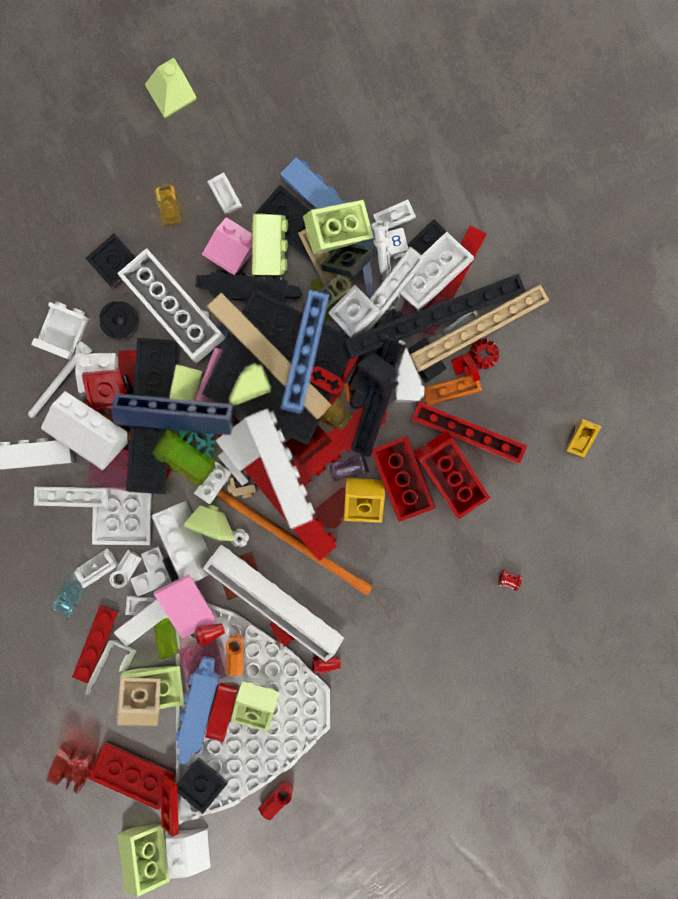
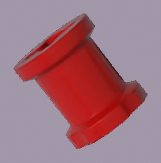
[498,569,522,592]

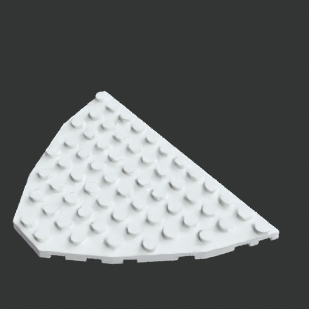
[176,603,330,825]

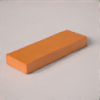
[424,376,482,406]

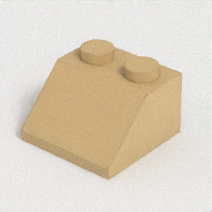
[117,678,161,726]

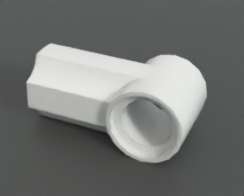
[110,550,142,588]

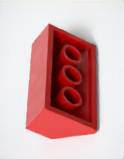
[372,436,436,522]

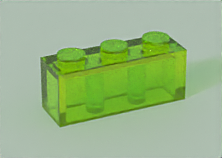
[153,429,215,486]

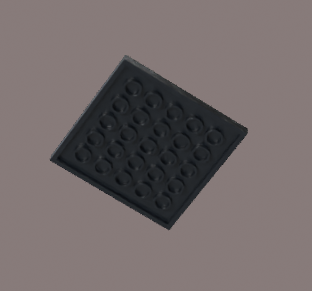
[202,289,351,445]

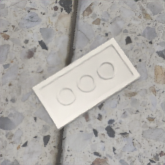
[399,232,474,312]

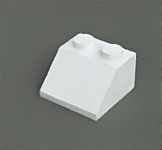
[75,353,119,398]
[166,828,211,879]

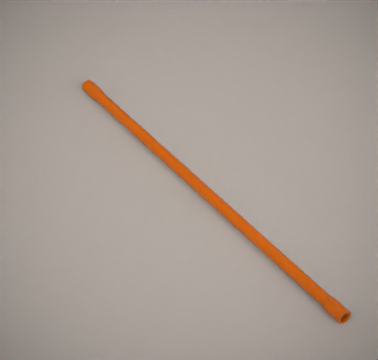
[82,399,373,596]

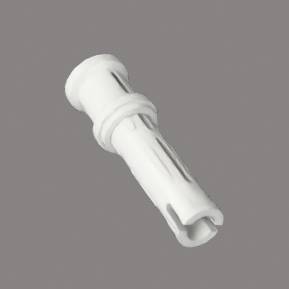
[372,221,391,282]

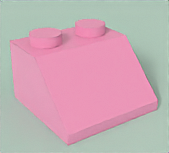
[202,217,253,275]

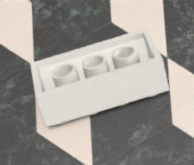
[41,391,128,470]
[151,501,212,582]

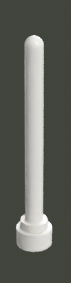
[28,341,92,418]

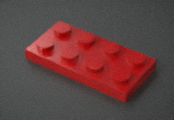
[89,742,176,810]

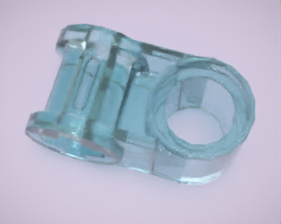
[51,581,85,620]

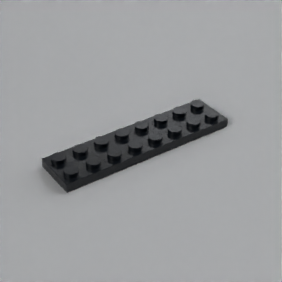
[126,337,177,494]

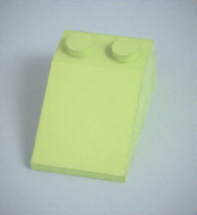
[303,200,374,254]
[121,666,185,709]

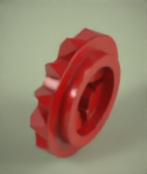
[469,339,500,369]

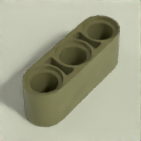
[302,276,352,312]

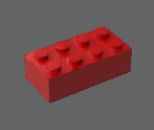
[414,431,490,520]

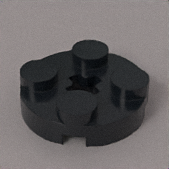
[99,301,139,340]

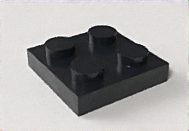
[85,233,136,288]
[321,244,375,278]
[177,757,228,814]

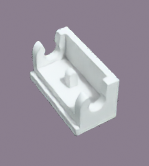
[74,548,119,588]

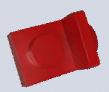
[451,352,481,382]

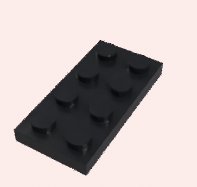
[255,185,313,264]

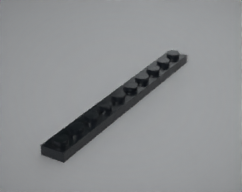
[343,273,525,359]

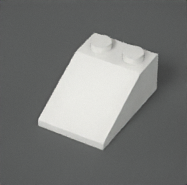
[394,341,424,403]

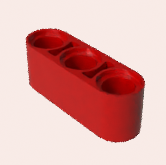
[205,682,239,742]

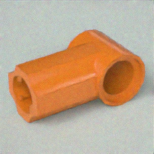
[225,634,245,676]

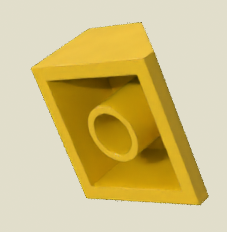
[344,478,385,523]

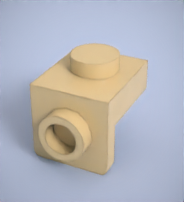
[227,477,257,498]

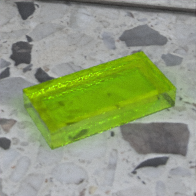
[154,616,179,659]

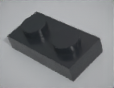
[407,219,447,255]

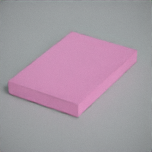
[154,574,217,639]

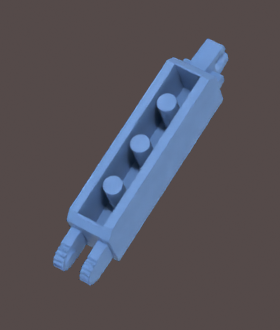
[175,656,219,765]

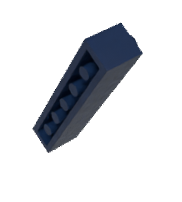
[111,394,234,435]

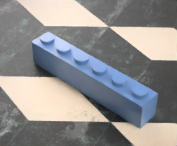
[280,157,375,248]
[281,290,329,414]

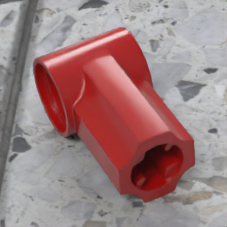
[258,781,293,821]

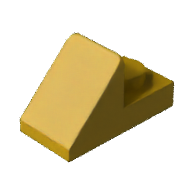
[566,420,601,458]

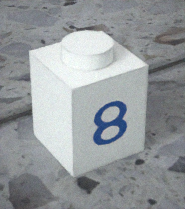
[388,228,408,260]

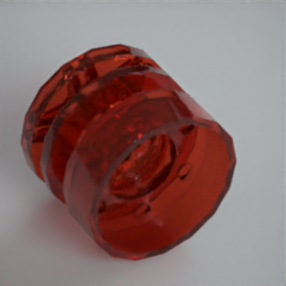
[46,742,96,794]

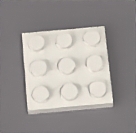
[92,487,152,545]

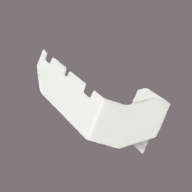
[85,640,136,695]

